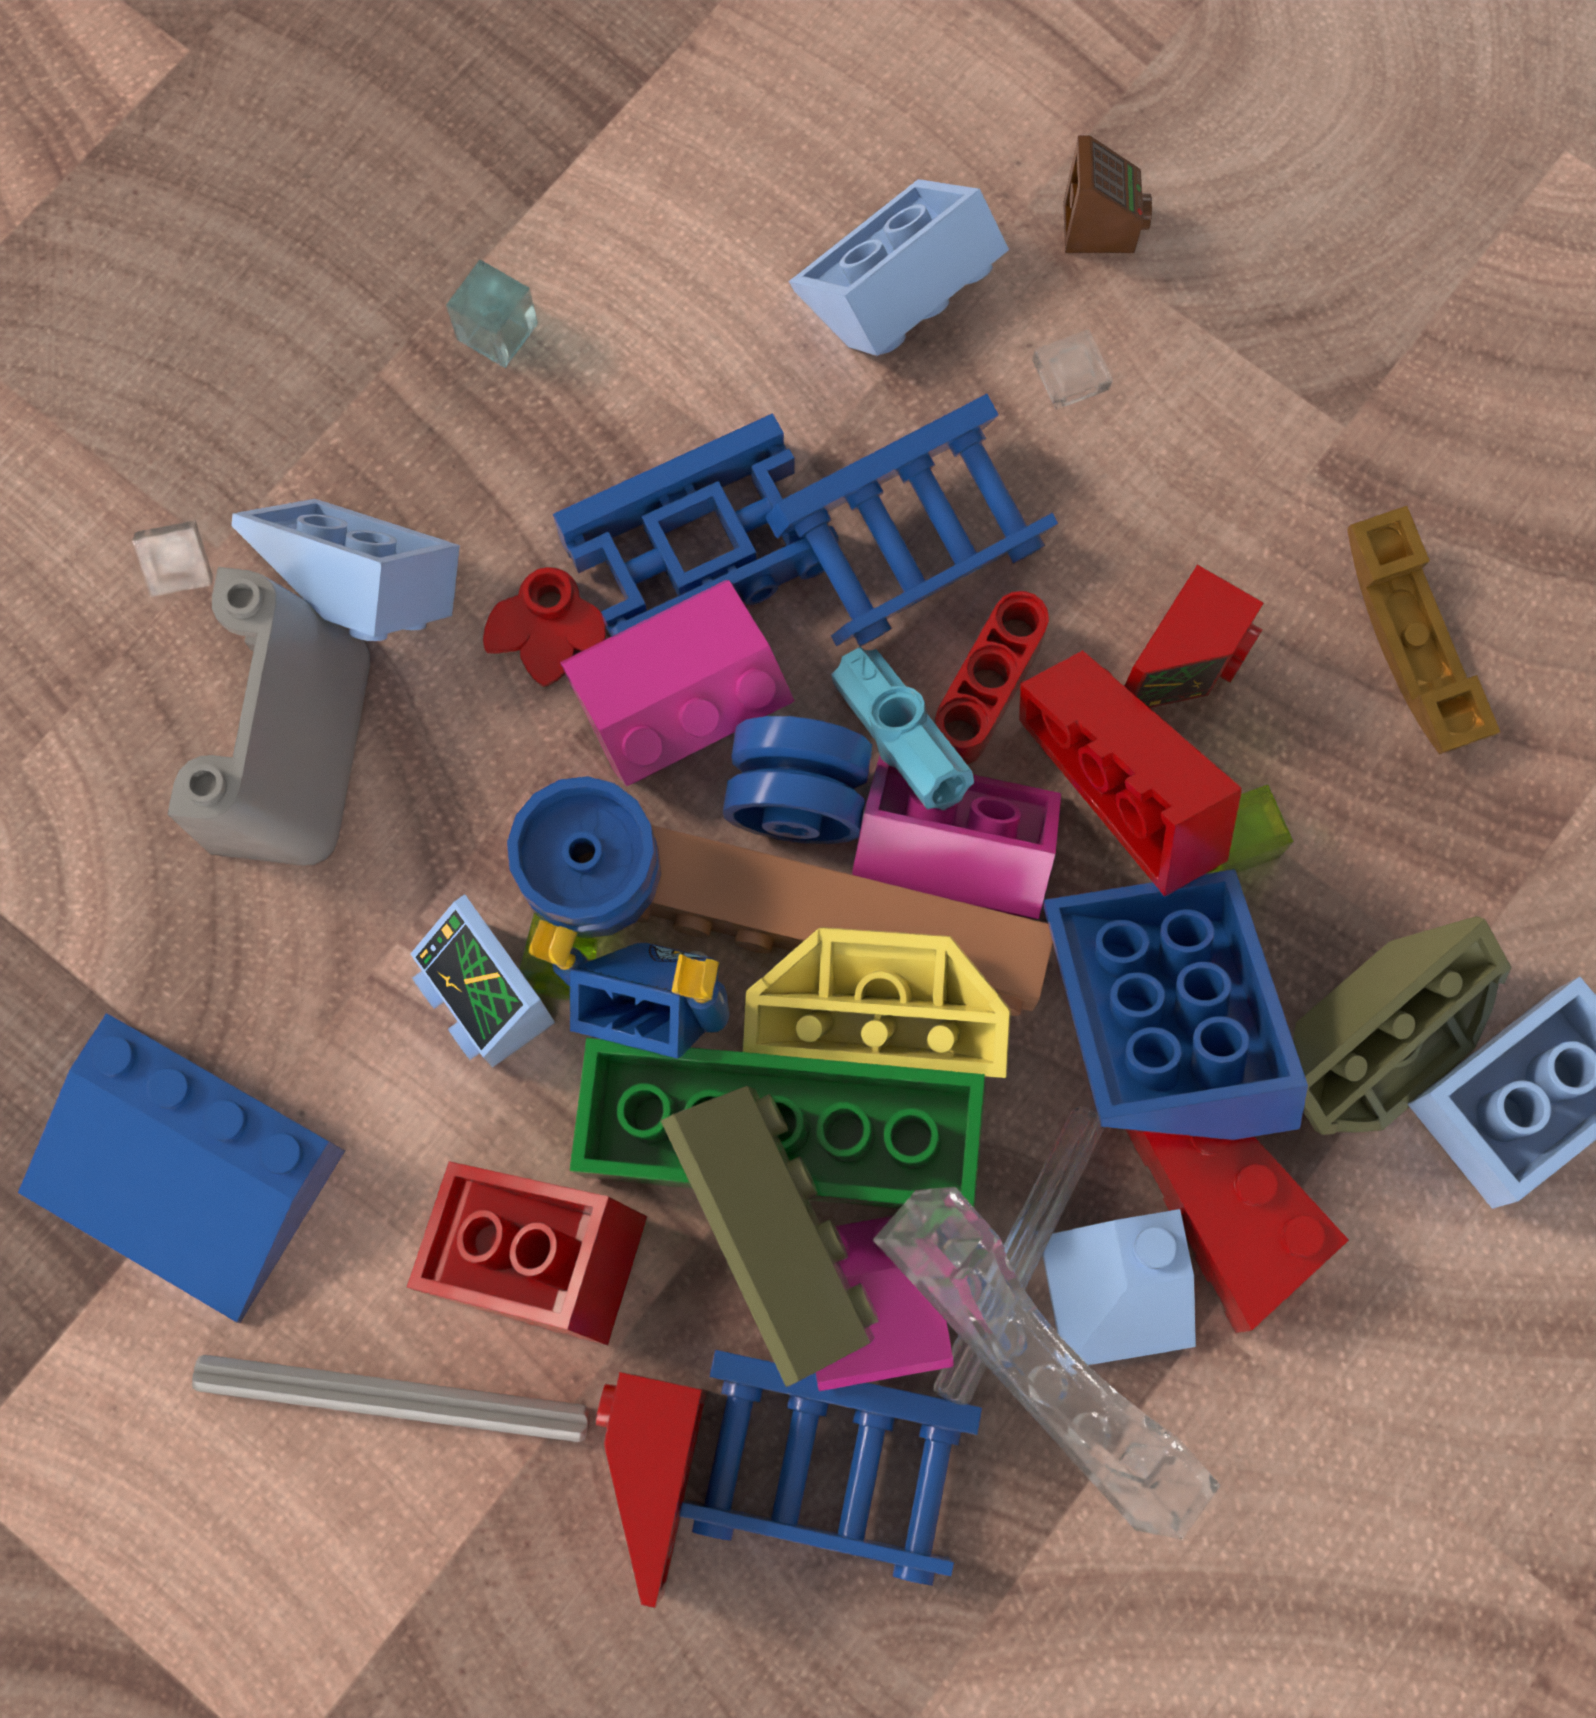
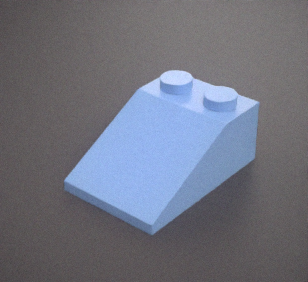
[231,499,460,641]

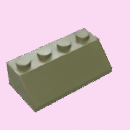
[661,1086,879,1387]

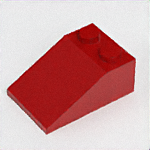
[406,1161,647,1346]
[596,1372,707,1608]

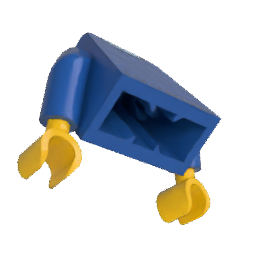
[529,919,730,1059]

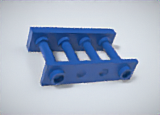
[765,394,1058,647]
[679,1350,982,1585]

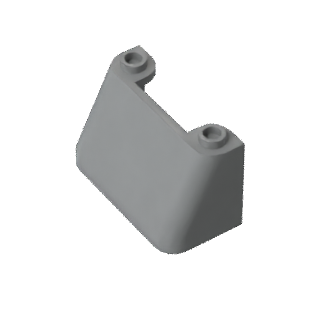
[167,567,370,866]

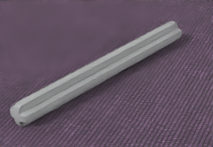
[192,1355,590,1442]

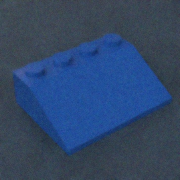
[1044,869,1308,1140]
[18,1013,345,1323]

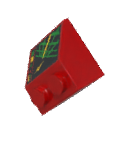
[1124,564,1264,708]

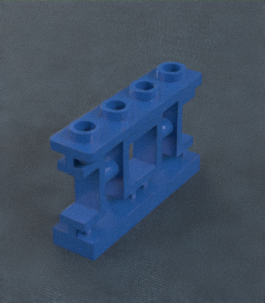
[553,413,839,637]

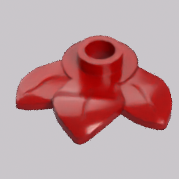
[483,567,606,687]

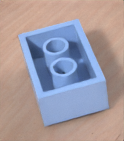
[1408,977,1596,1209]

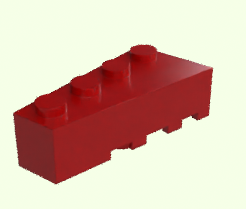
[1019,650,1242,897]
[1125,1129,1349,1333]

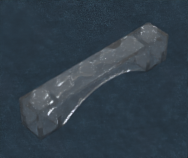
[873,1187,1221,1539]

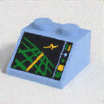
[411,894,555,1068]

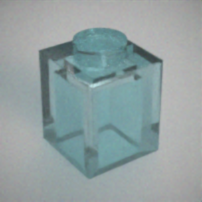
[446,259,538,368]

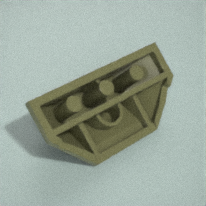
[1293,916,1512,1135]

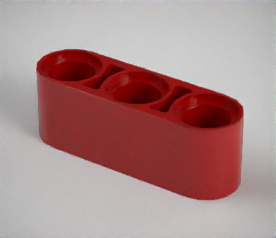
[934,591,1049,765]

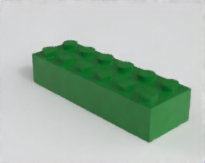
[569,1038,986,1216]

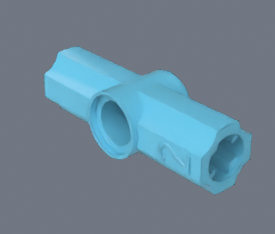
[831,647,974,811]

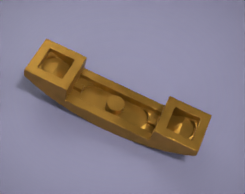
[1347,506,1501,755]

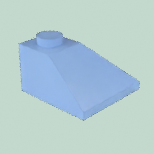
[1039,1209,1196,1369]

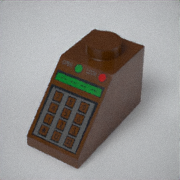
[1063,135,1152,253]

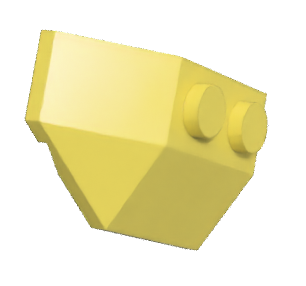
[743,927,1011,1078]

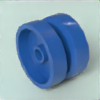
[723,716,872,844]
[507,776,661,939]

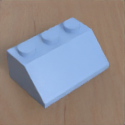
[789,179,1009,356]

